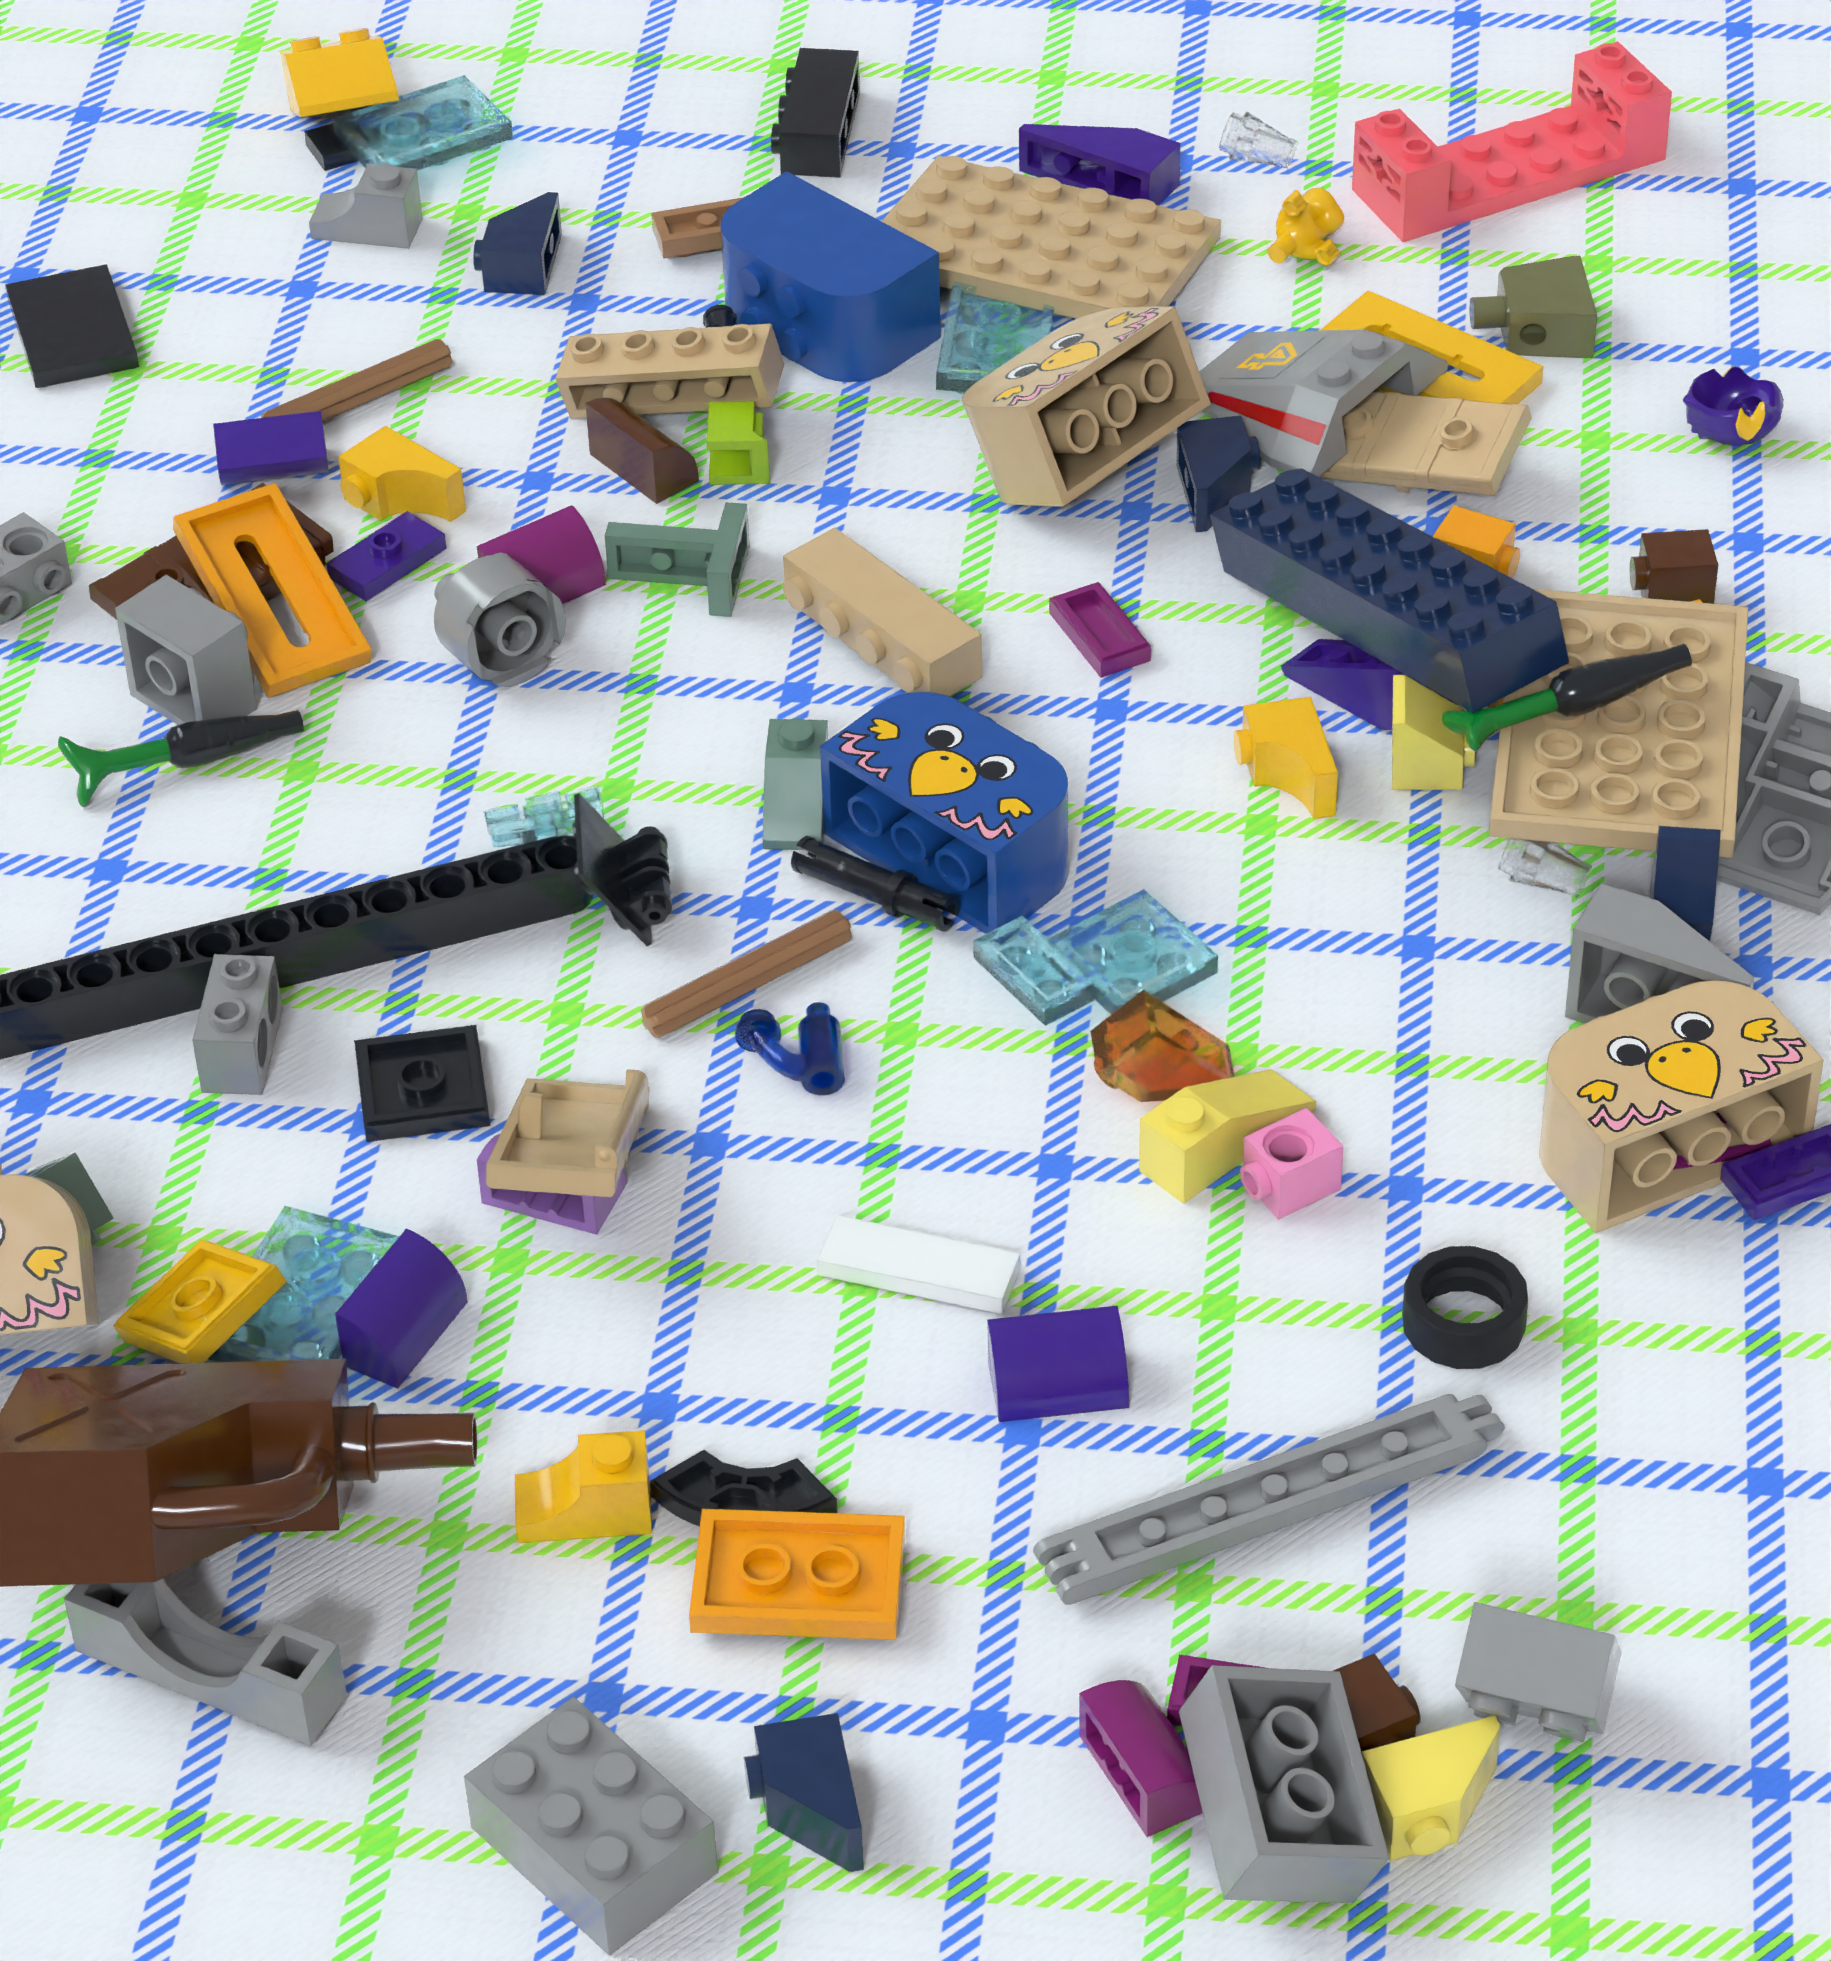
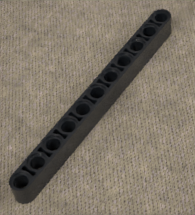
[0,835,593,1060]

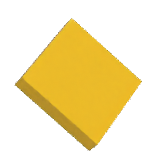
[113,1239,287,1363]

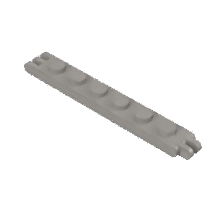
[1033,1394,1505,1605]

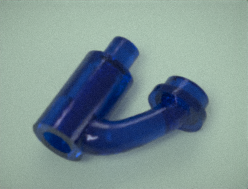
[735,1002,845,1095]

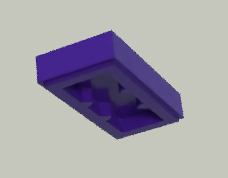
[326,511,446,601]
[1720,1124,1831,1221]

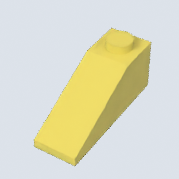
[1139,1069,1316,1204]

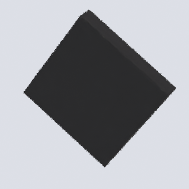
[354,1025,490,1142]

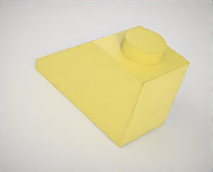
[1392,675,1475,790]
[1362,1715,1501,1861]

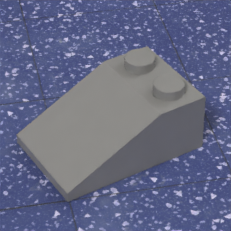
[1565,883,1754,1023]

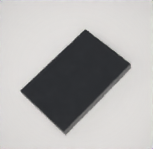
[5,264,139,388]

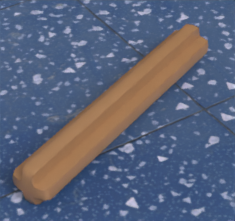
[261,339,452,422]
[641,910,852,1038]

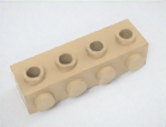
[555,324,784,419]
[783,527,982,697]

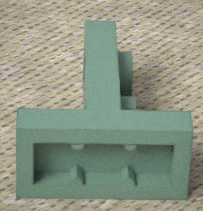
[605,502,750,617]

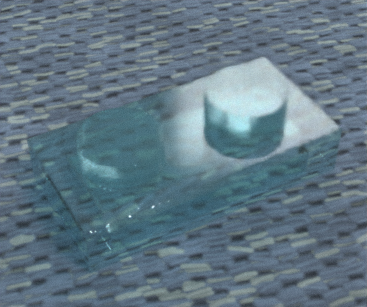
[973,916,1094,1026]

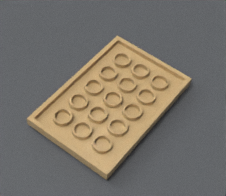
[882,156,1221,319]
[1489,589,1748,858]

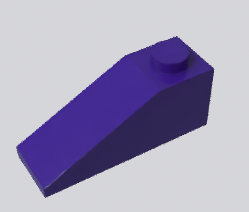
[1019,124,1181,206]
[1281,639,1458,730]

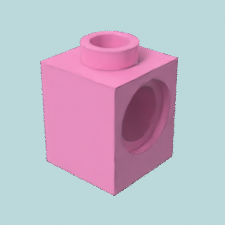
[1240,1108,1343,1220]

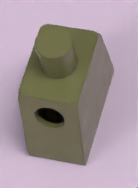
[1469,255,1597,358]

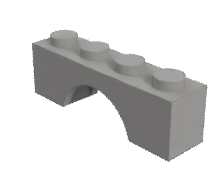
[64,1578,347,1746]

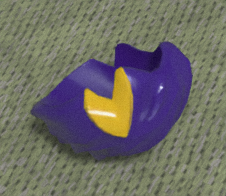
[1683,366,1784,446]

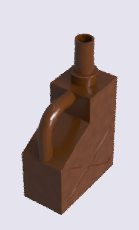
[0,1359,477,1587]

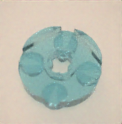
[483,786,604,847]

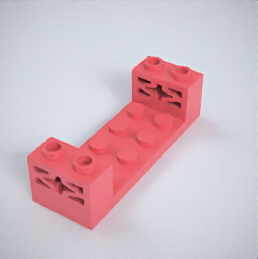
[1352,41,1672,242]

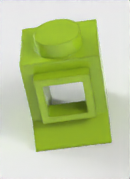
[706,401,770,485]

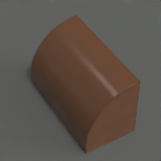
[585,398,699,504]

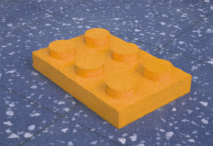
[689,1509,905,1640]

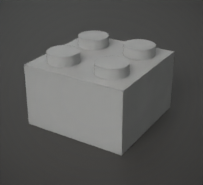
[115,575,257,725]
[1455,1602,1622,1742]

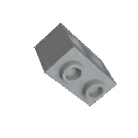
[0,512,72,625]
[192,954,283,1095]

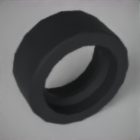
[1402,1246,1528,1369]

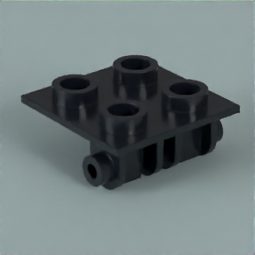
[572,793,672,946]

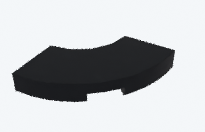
[649,1450,838,1527]

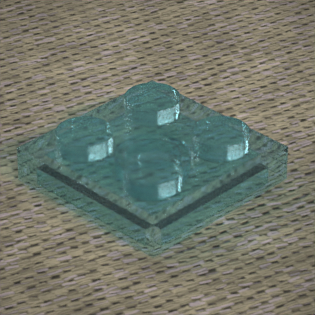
[1048,889,1218,1024]

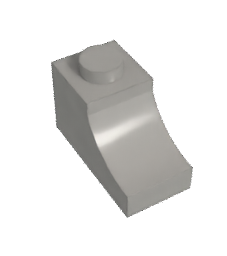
[309,164,423,249]

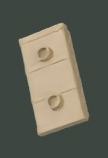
[1319,392,1532,496]
[486,1069,650,1197]

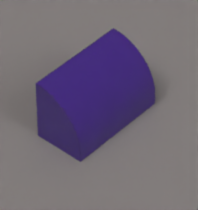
[213,411,329,485]
[335,1228,468,1389]
[987,1306,1129,1422]

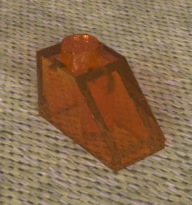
[1090,990,1235,1102]

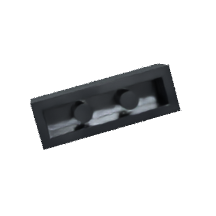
[771,48,860,178]

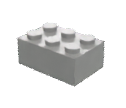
[1179,1665,1389,1903]
[464,1696,718,1956]

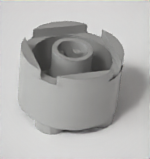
[434,553,566,687]

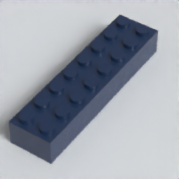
[1210,468,1569,713]

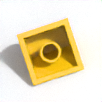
[280,28,399,117]

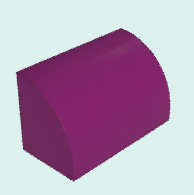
[477,505,606,604]
[1079,1680,1203,1837]

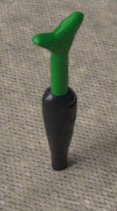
[1442,643,1692,751]
[58,710,304,807]

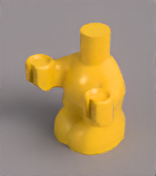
[1267,188,1344,266]

